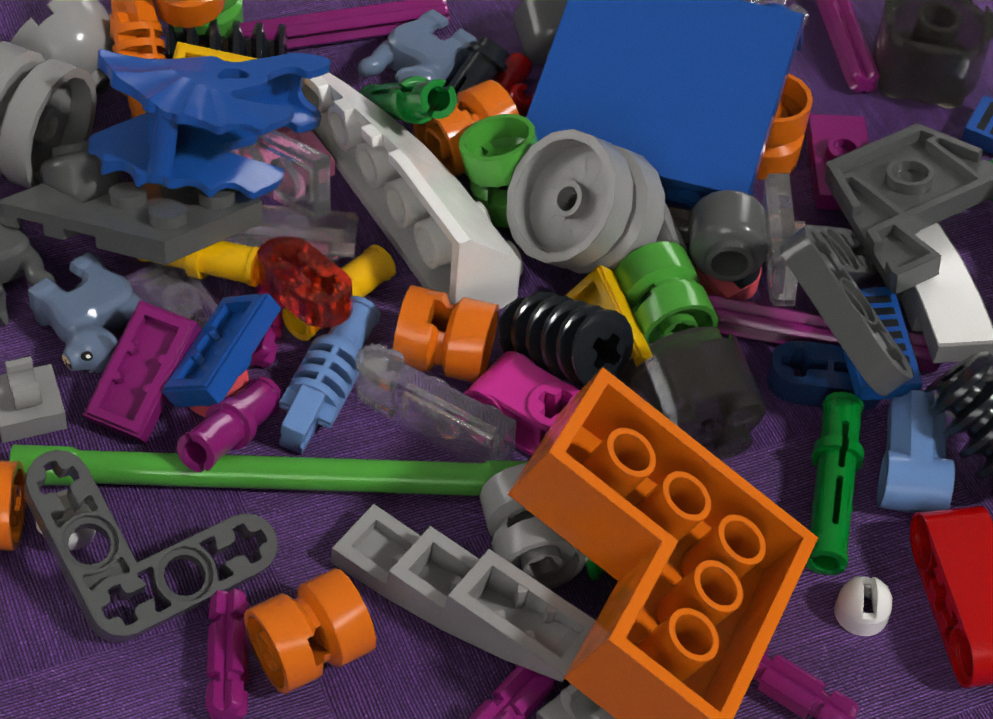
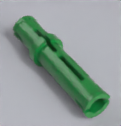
[359,76,457,124]
[806,392,864,575]

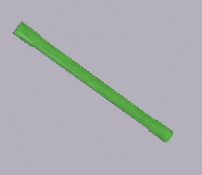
[10,444,528,496]

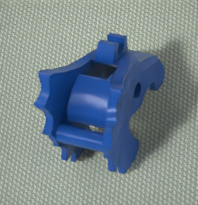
[88,49,331,199]

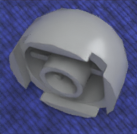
[10,0,115,97]

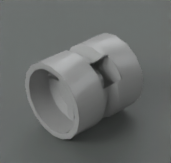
[479,463,586,589]

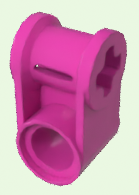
[462,351,580,457]

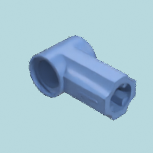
[877,390,955,513]

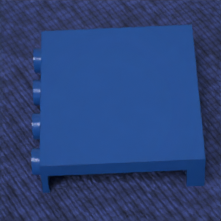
[526,0,804,210]

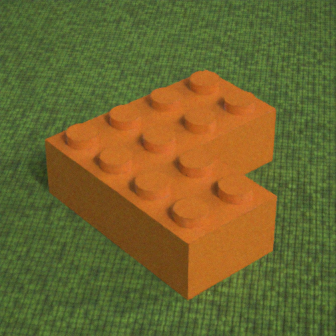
[507,367,818,719]

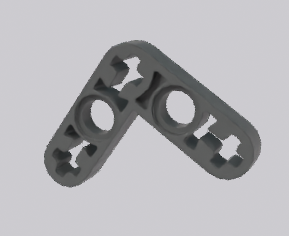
[780,224,913,397]
[23,450,278,643]

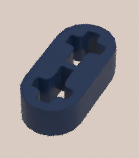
[766,341,882,411]

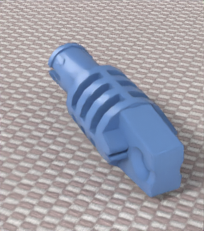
[279,296,381,454]

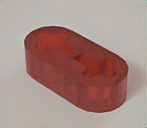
[258,236,353,328]

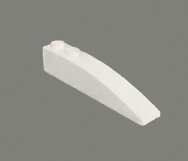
[302,72,523,310]

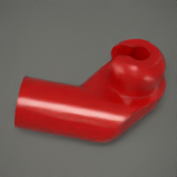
[493,53,535,118]

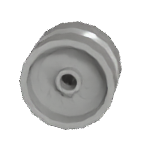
[0,41,97,189]
[506,129,665,276]

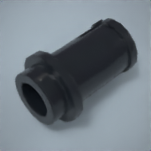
[448,36,509,95]

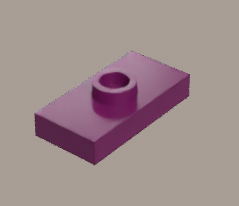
[806,114,869,210]
[83,300,202,444]

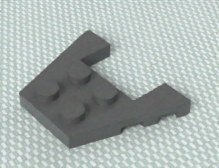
[825,123,993,295]
[0,182,263,265]

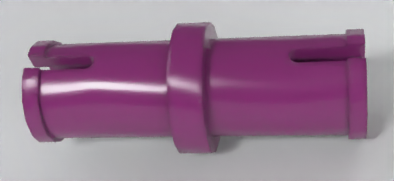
[177,376,282,473]

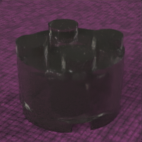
[872,0,993,109]
[617,326,766,458]

